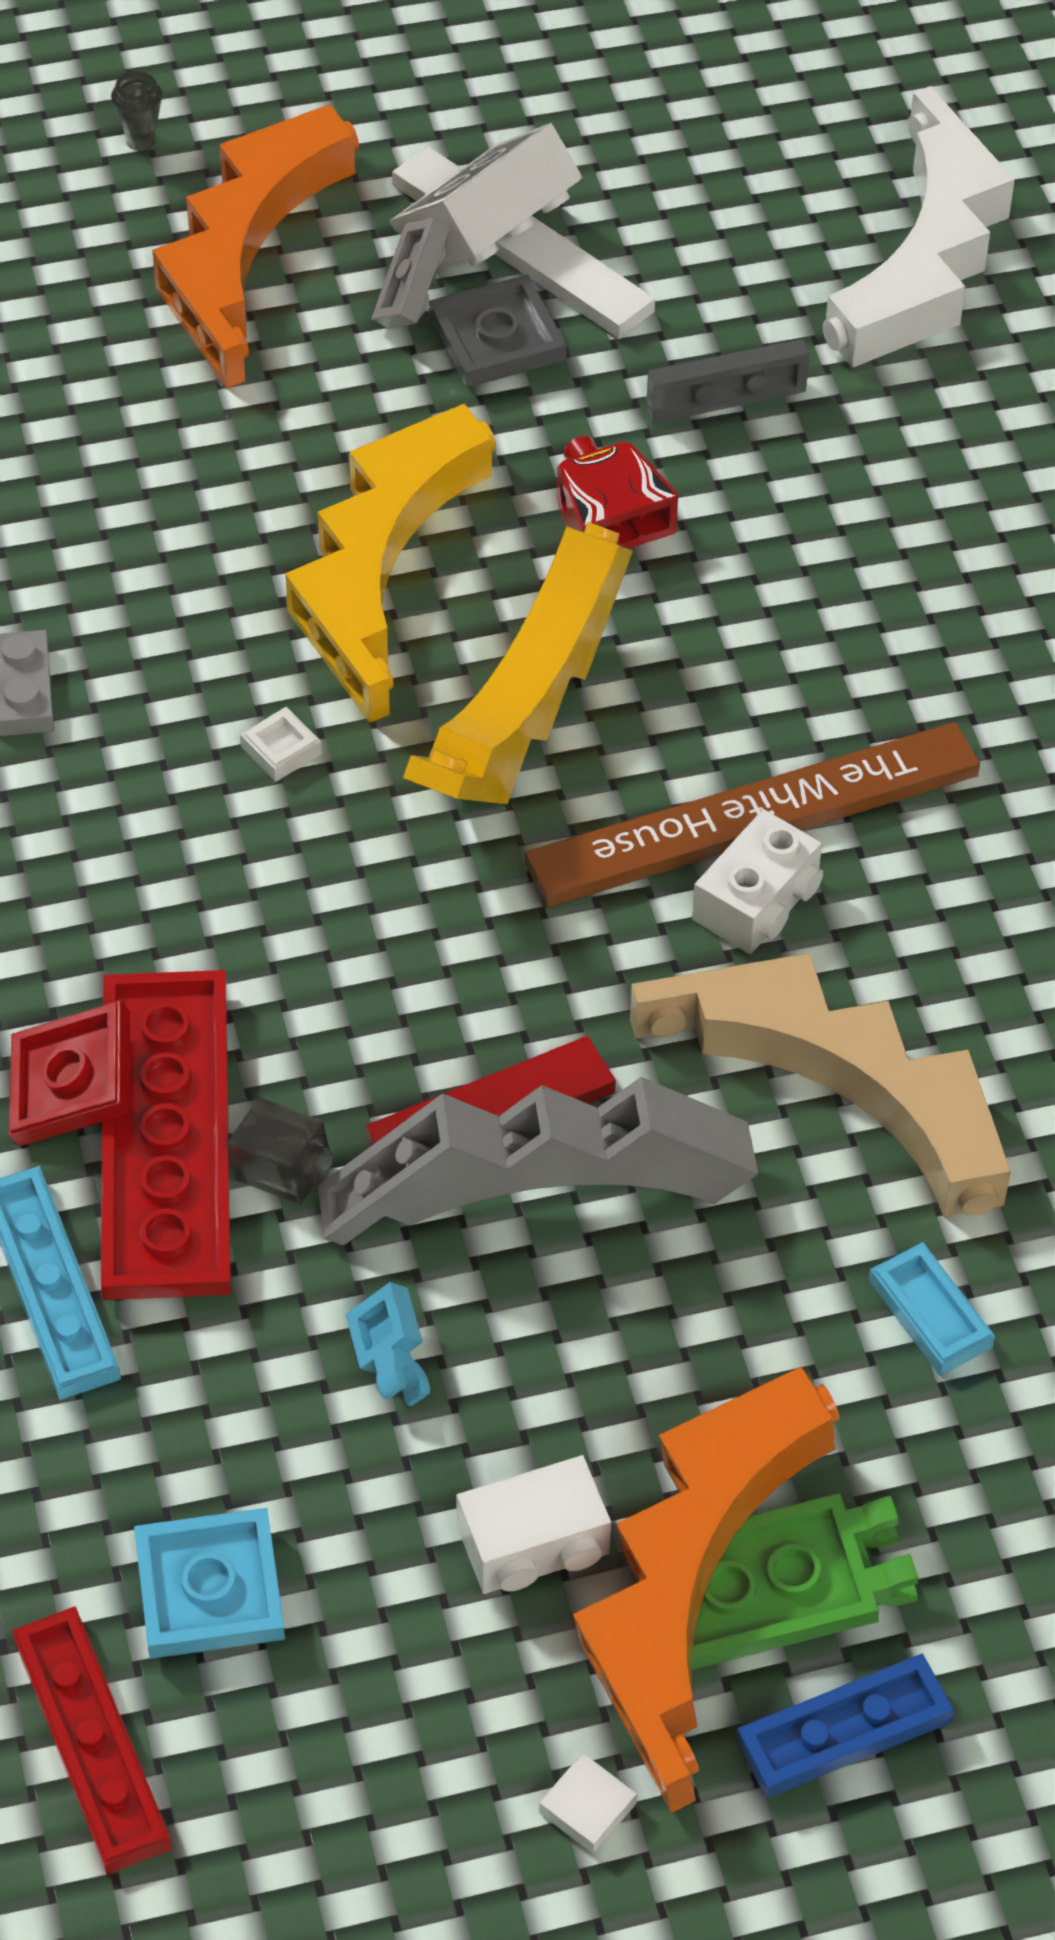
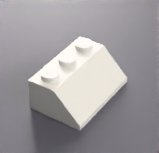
[389,123,583,266]

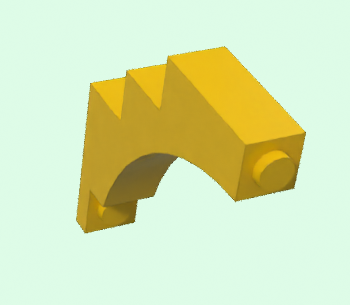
[285,404,496,723]
[403,522,633,804]

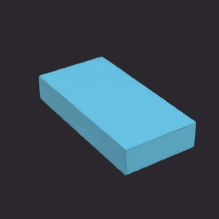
[868,1242,995,1376]

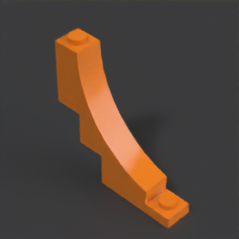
[152,104,359,389]
[573,1366,840,1813]

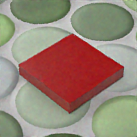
[9,1000,130,1146]

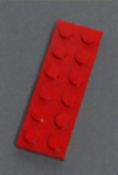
[101,970,231,1300]

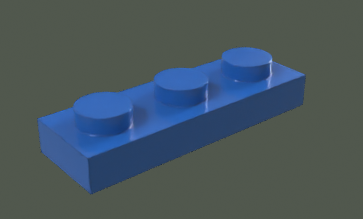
[736,1653,954,1799]

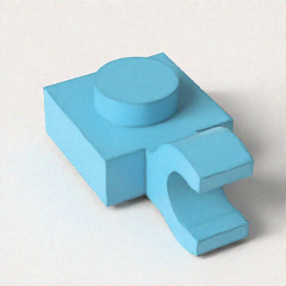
[345,1282,430,1406]

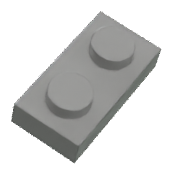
[371,217,450,329]
[0,630,54,736]

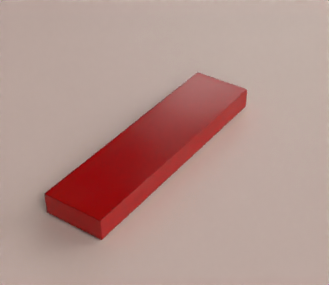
[366,1035,616,1146]
[11,1606,172,1875]

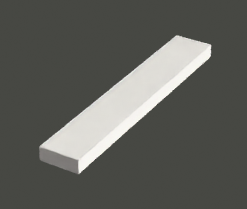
[392,146,655,339]

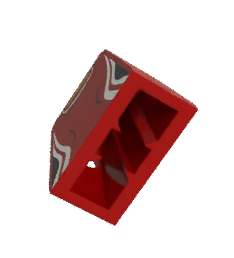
[557,436,678,549]

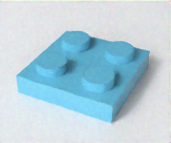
[134,1508,285,1659]

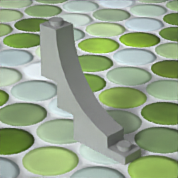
[317,1077,758,1246]

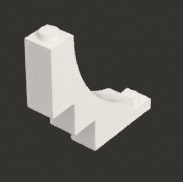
[823,86,1015,368]

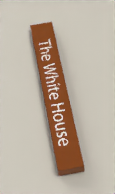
[525,722,980,908]

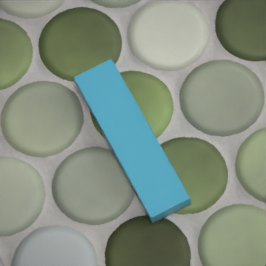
[0,1166,121,1400]

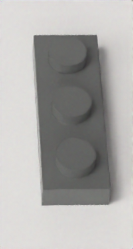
[646,339,810,424]

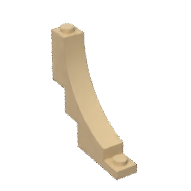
[630,953,1011,1217]

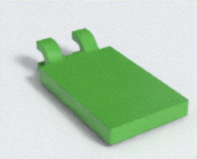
[692,1493,918,1670]

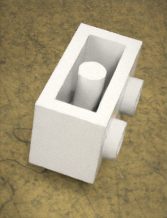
[692,809,823,955]
[456,1455,611,1594]

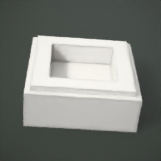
[240,707,322,782]
[539,1753,637,1854]

